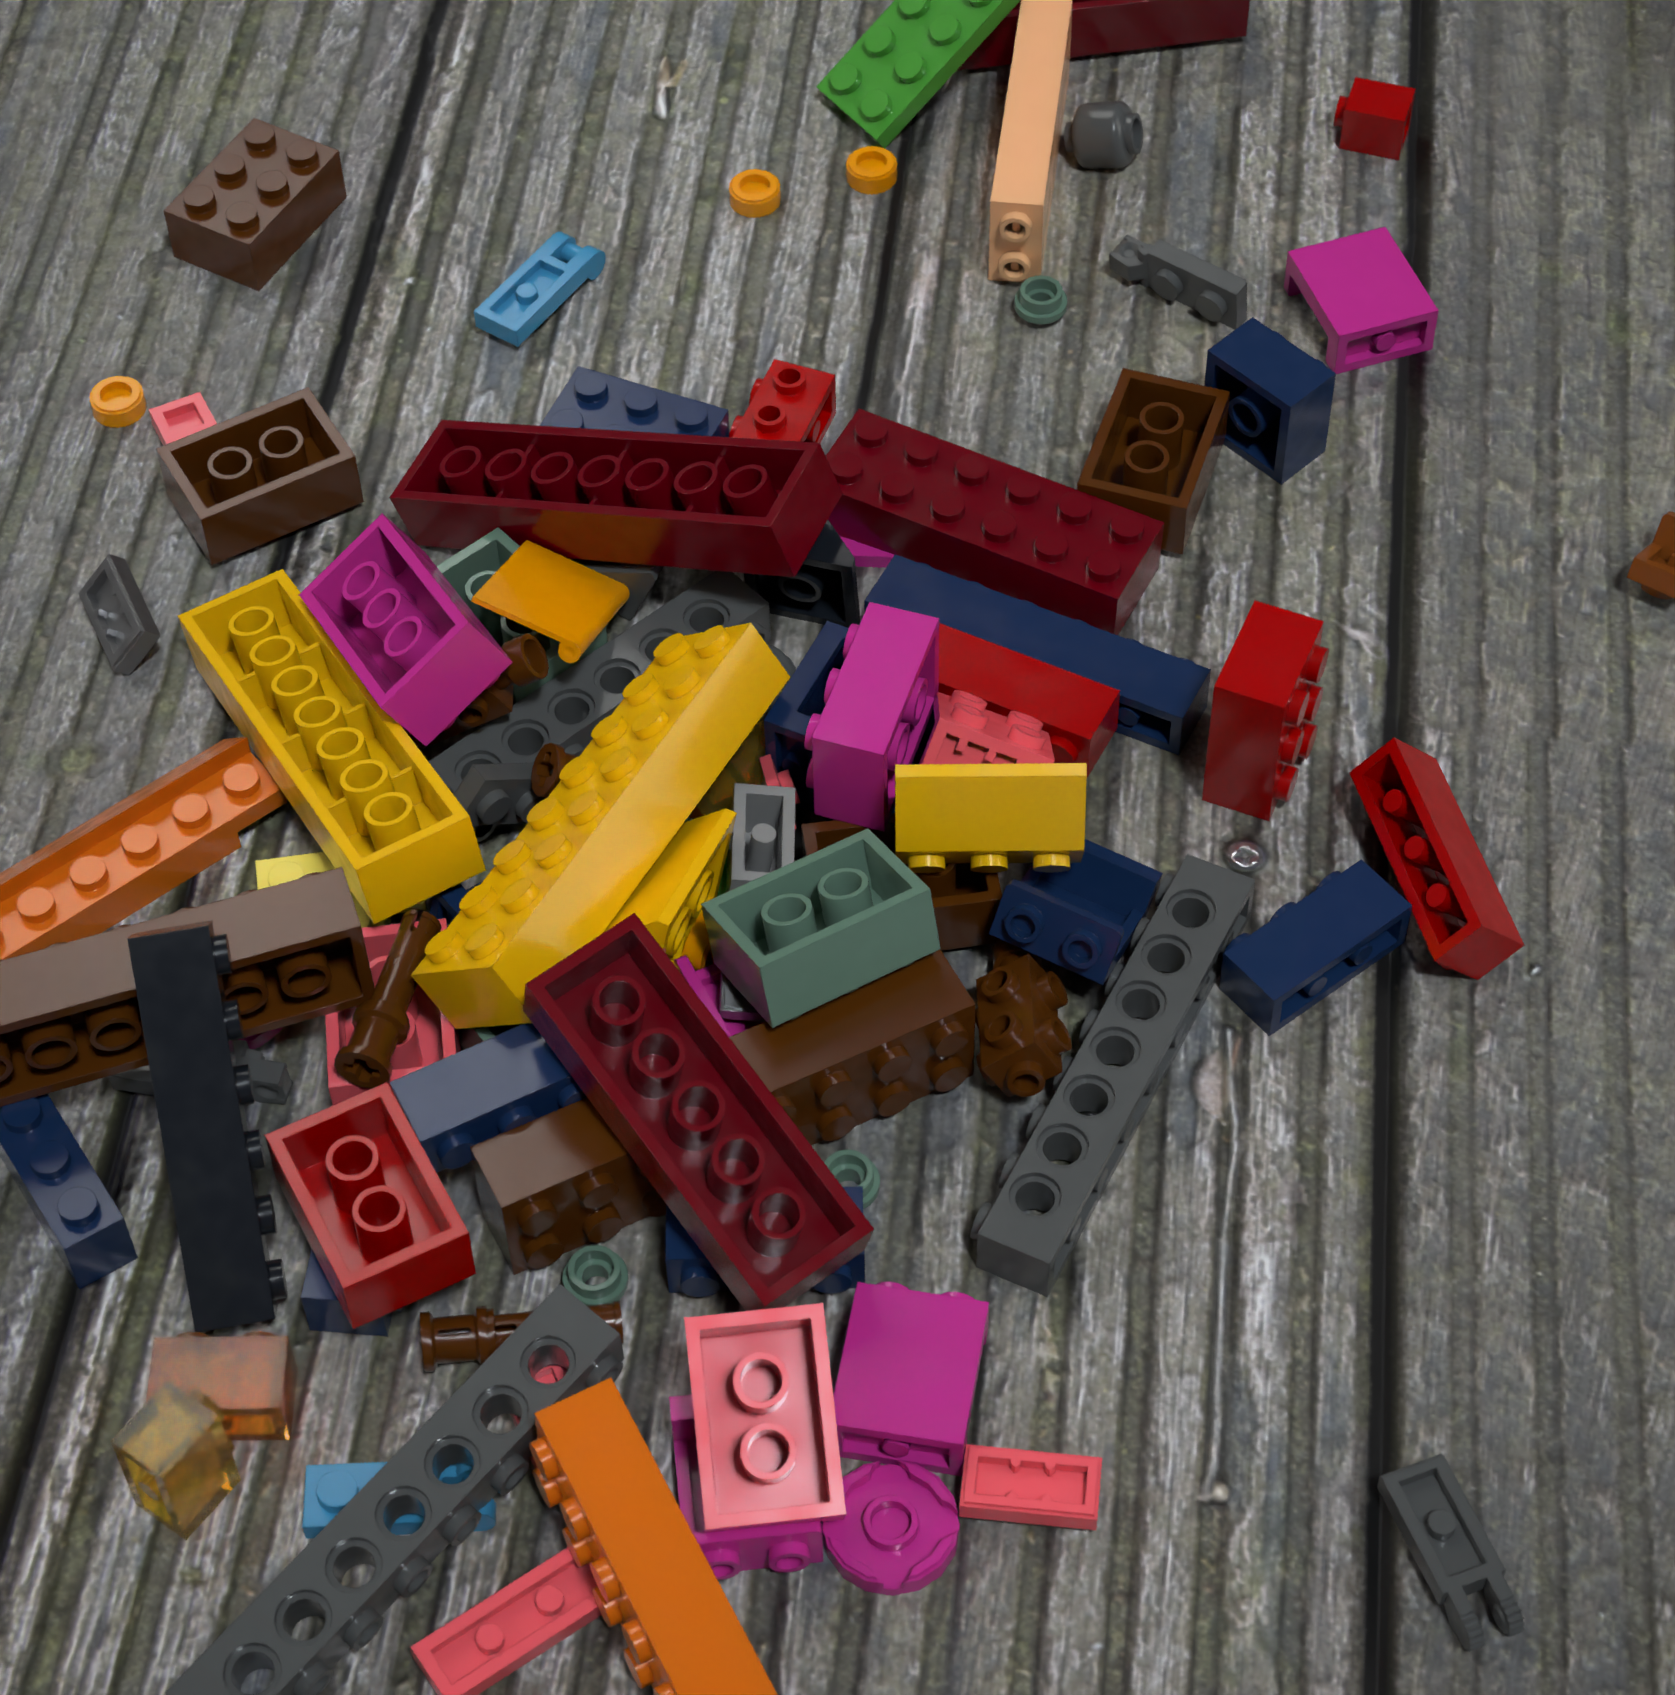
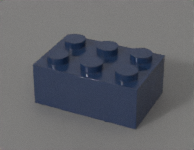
[540,366,730,437]

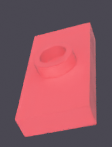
[959,1444,1102,1531]

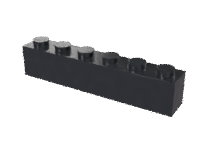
[127,920,288,1333]

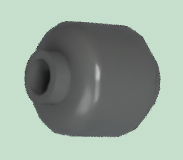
[1064,101,1143,170]

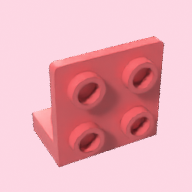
[919,690,1055,764]

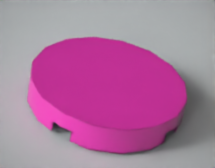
[822,1461,960,1596]

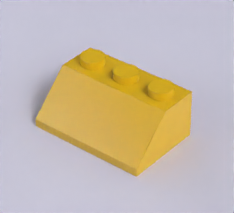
[895,763,1087,873]
[603,808,737,964]

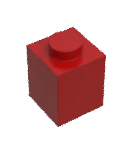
[1334,77,1416,160]

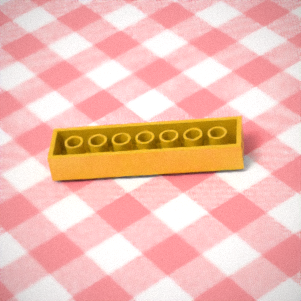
[178,569,486,924]
[411,623,790,1029]

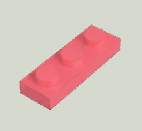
[411,1547,602,1695]

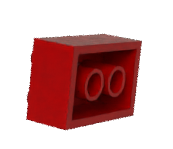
[1202,600,1329,821]
[265,1082,476,1329]

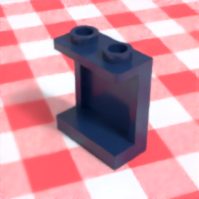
[764,621,849,812]
[989,839,1163,985]

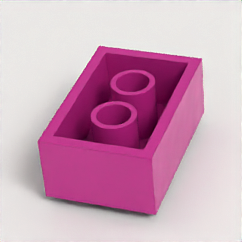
[804,602,939,832]

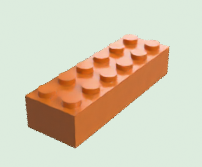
[529,1377,778,1695]

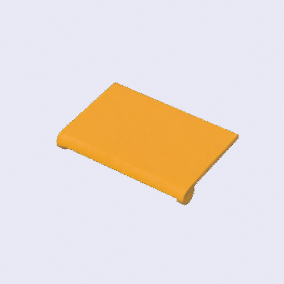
[471,540,630,663]

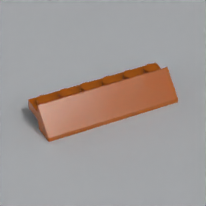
[0,737,287,960]

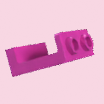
[1284,227,1439,374]
[833,1282,989,1476]
[669,1394,824,1580]

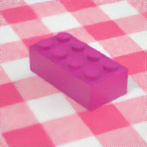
[299,513,513,746]

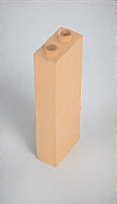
[988,0,1073,283]

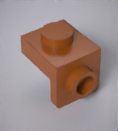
[1627,511,1675,600]

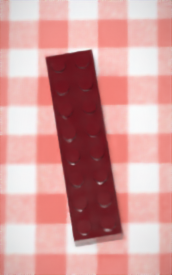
[389,420,843,577]

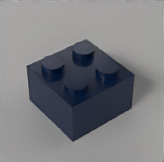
[1204,317,1336,485]

